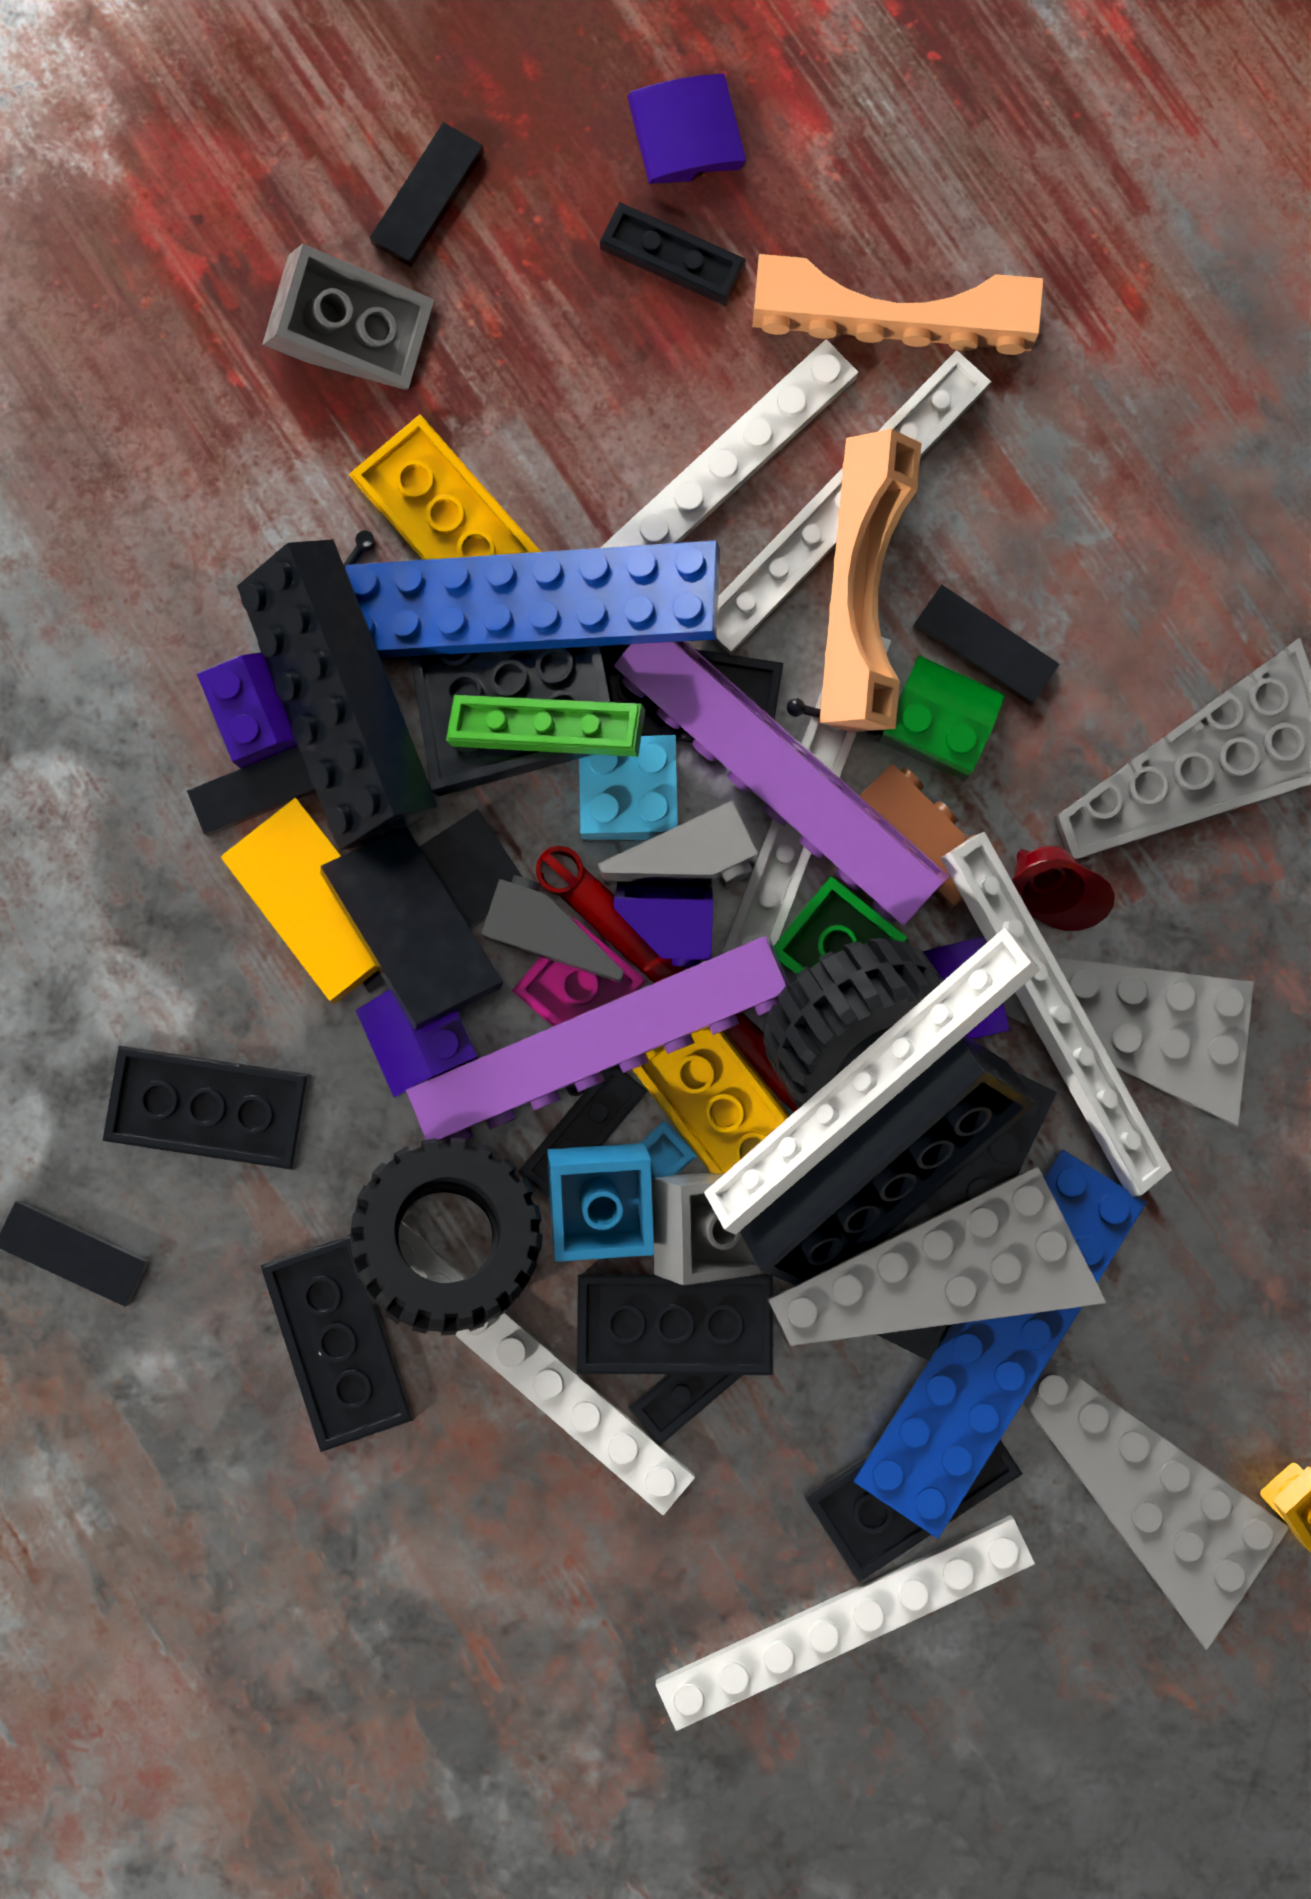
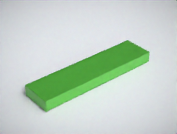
[446,695,646,757]

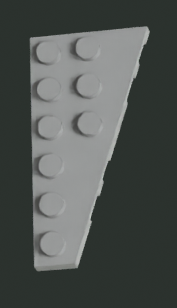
[1055,638,1311,860]
[1003,957,1254,1126]
[767,1166,1107,1346]
[1023,1358,1290,1650]

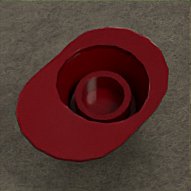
[1012,845,1115,931]

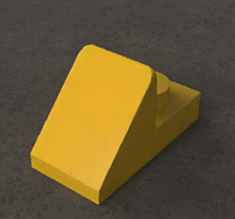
[1260,1463,1311,1553]

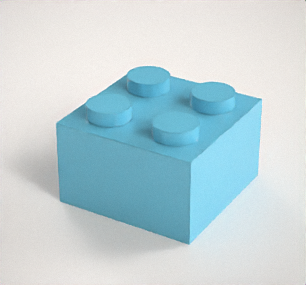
[579,735,678,841]

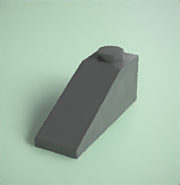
[481,875,625,984]

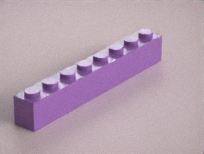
[614,641,950,926]
[406,936,790,1144]

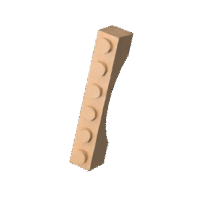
[752,254,1043,355]
[819,429,922,732]

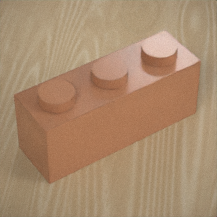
[859,763,975,911]

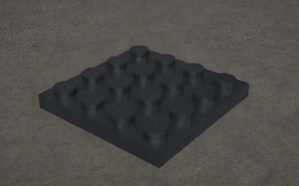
[410,646,614,797]

